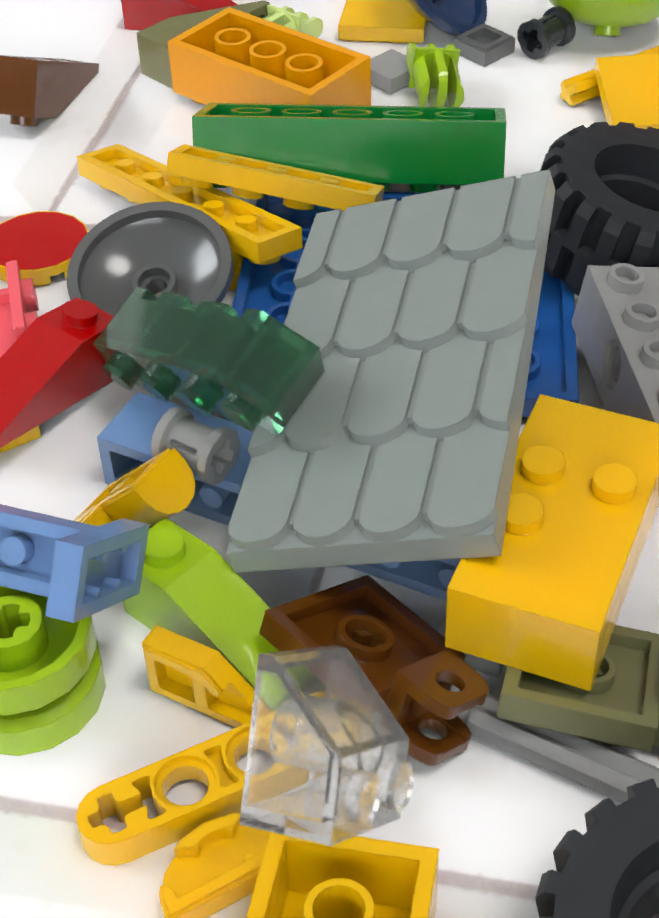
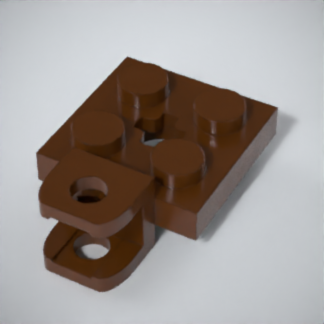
[259,575,489,766]

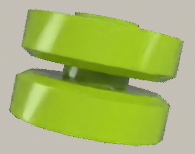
[0,586,106,756]

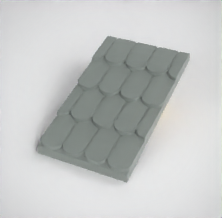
[226,169,556,573]

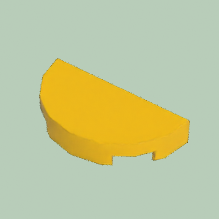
[159,813,292,918]

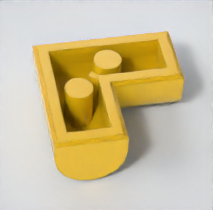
[73,448,196,528]

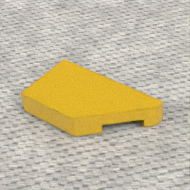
[142,625,275,728]

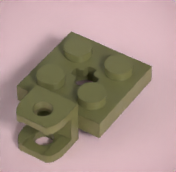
[496,625,659,752]

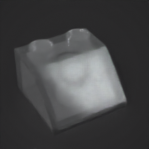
[239,645,414,846]

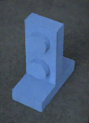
[0,504,149,623]

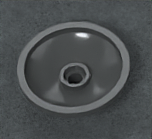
[67,202,234,344]

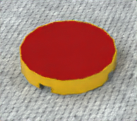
[0,211,88,286]

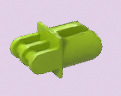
[406,43,464,107]

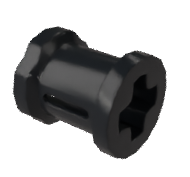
[517,6,576,60]

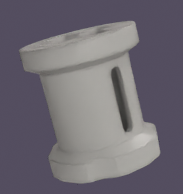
[151,406,240,486]

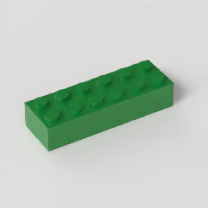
[192,103,507,193]

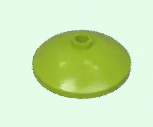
[549,0,659,37]

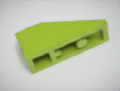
[123,517,313,711]

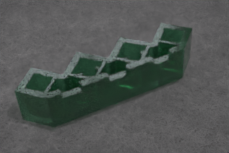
[93,287,325,436]

